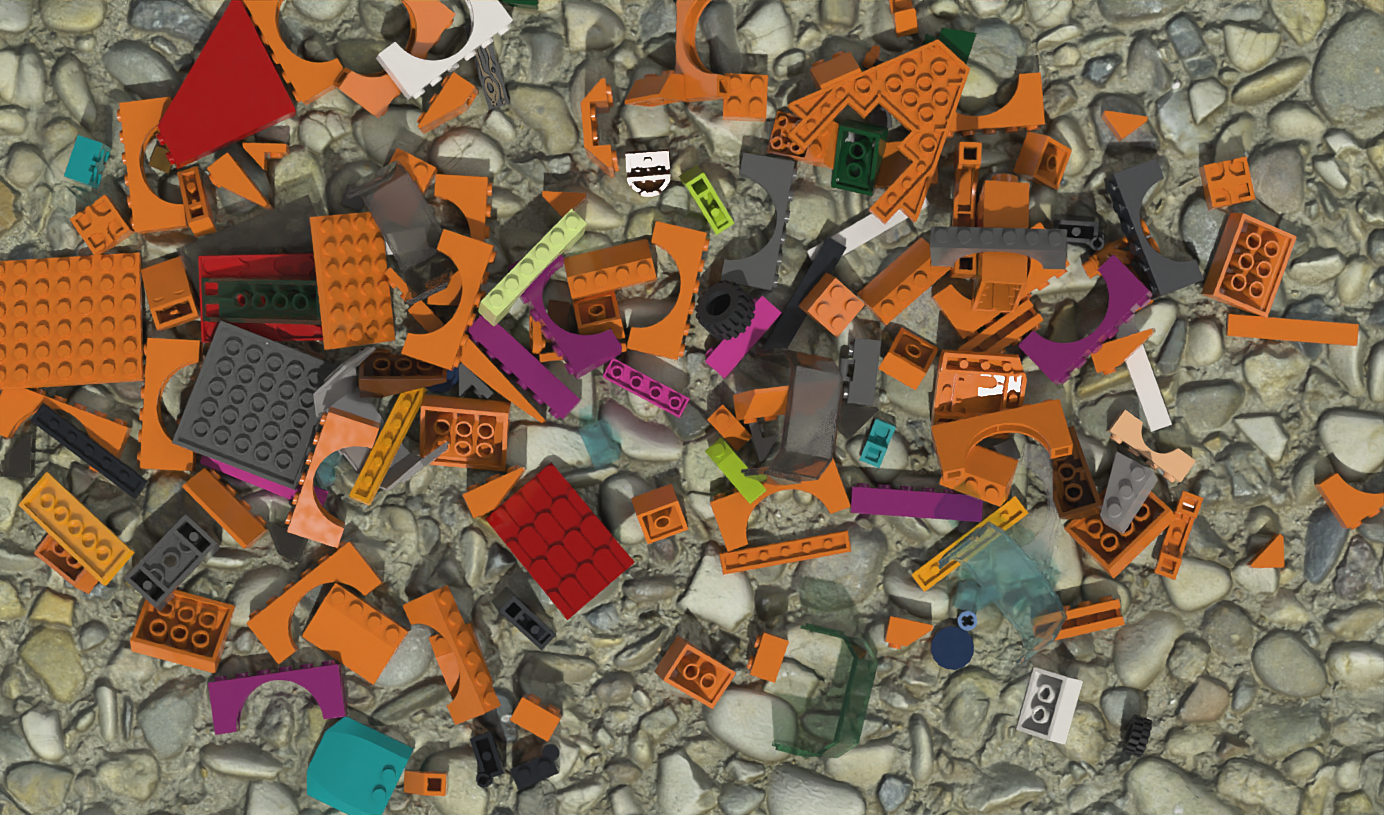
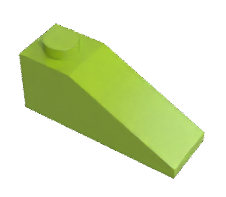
[679,165,735,235]
[705,437,767,504]

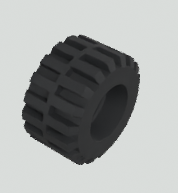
[695,280,755,340]

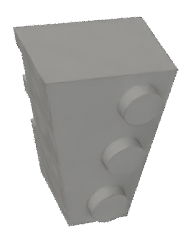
[1100,451,1158,534]

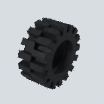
[1122,714,1152,757]

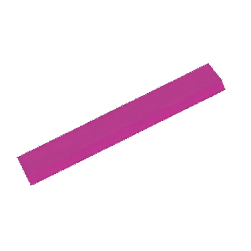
[200,455,329,507]

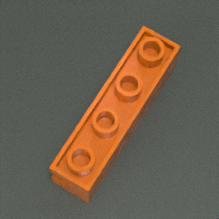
[956,299,1044,354]
[1031,595,1125,644]

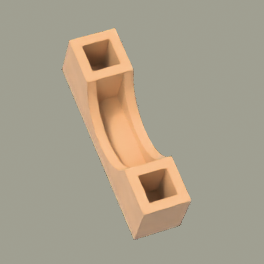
[1107,410,1196,483]

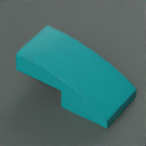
[859,417,896,468]

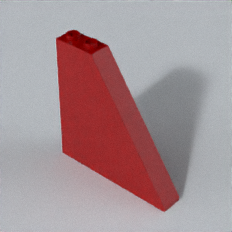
[156,0,296,169]

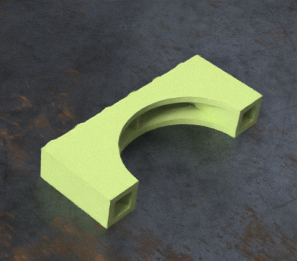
[478,209,587,327]

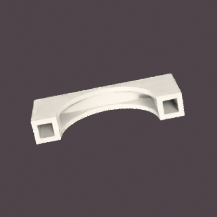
[376,0,513,100]

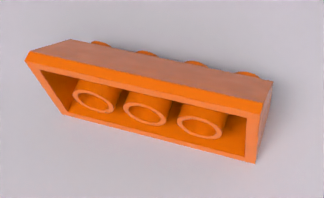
[856,237,952,327]
[564,239,657,300]
[182,468,269,549]

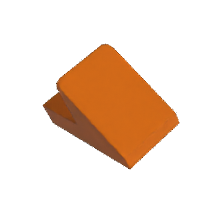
[888,0,918,38]
[243,143,290,172]

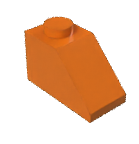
[707,405,752,452]
[884,615,933,649]

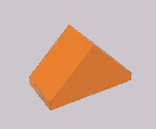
[1101,110,1148,142]
[542,191,587,218]
[1246,533,1285,568]

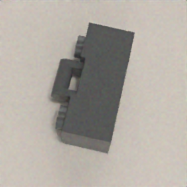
[838,338,881,406]

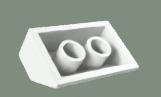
[1016,667,1083,744]

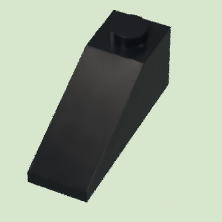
[491,586,556,650]

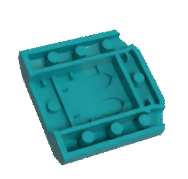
[307,716,415,815]

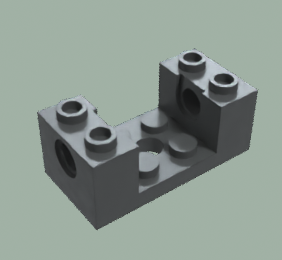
[124,514,220,612]

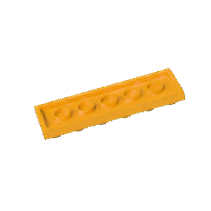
[18,472,135,586]

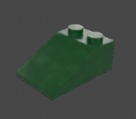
[831,119,888,196]

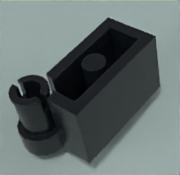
[1053,214,1105,250]
[470,730,506,788]
[510,743,560,790]

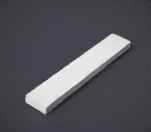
[807,197,930,261]
[1106,309,1172,432]

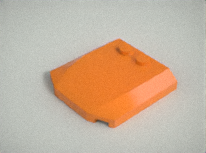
[931,350,1027,439]

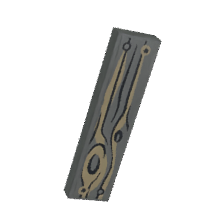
[465,25,510,110]

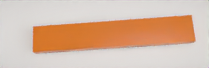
[1226,314,1359,346]
[719,530,851,575]

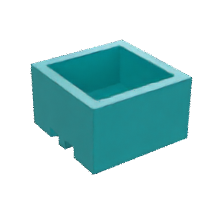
[64,135,112,189]

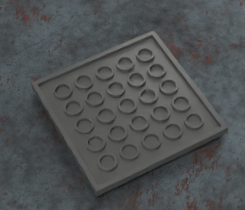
[172,320,338,490]

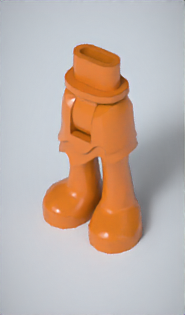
[1081,218,1161,279]

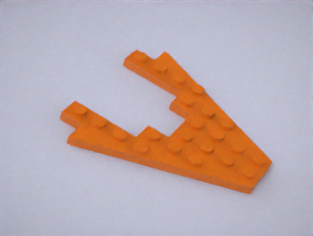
[788,39,970,225]

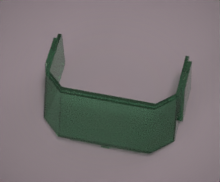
[772,622,878,758]

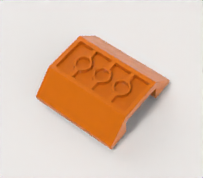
[581,78,619,178]

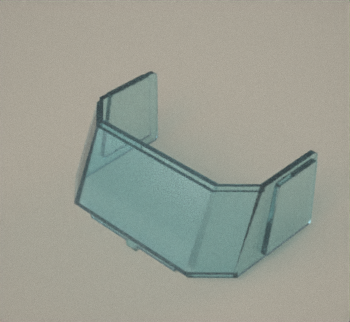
[938,521,1067,664]

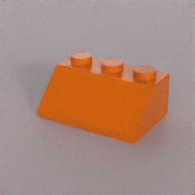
[939,445,1019,507]

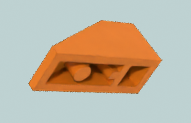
[177,166,216,237]
[1091,328,1156,375]

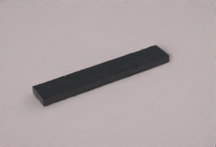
[761,236,847,360]
[30,403,149,499]

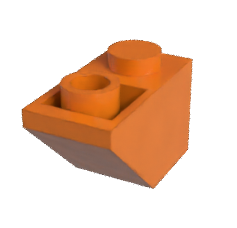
[404,770,449,796]

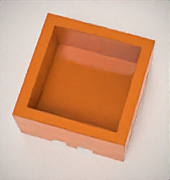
[1199,157,1255,210]
[69,194,135,256]

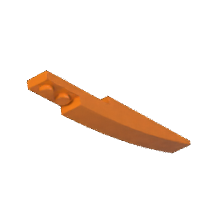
[384,267,546,423]

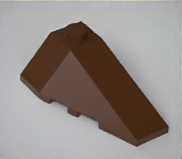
[359,349,447,398]
[1053,426,1102,519]

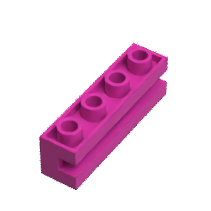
[704,296,782,379]
[602,358,690,419]

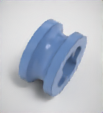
[957,611,977,631]

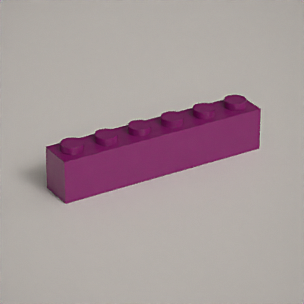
[467,315,581,420]
[849,483,983,522]

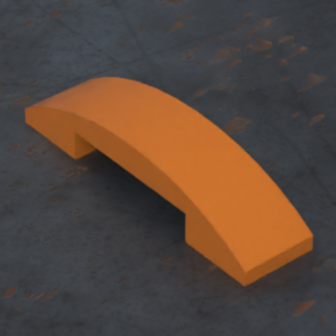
[1154,491,1204,580]

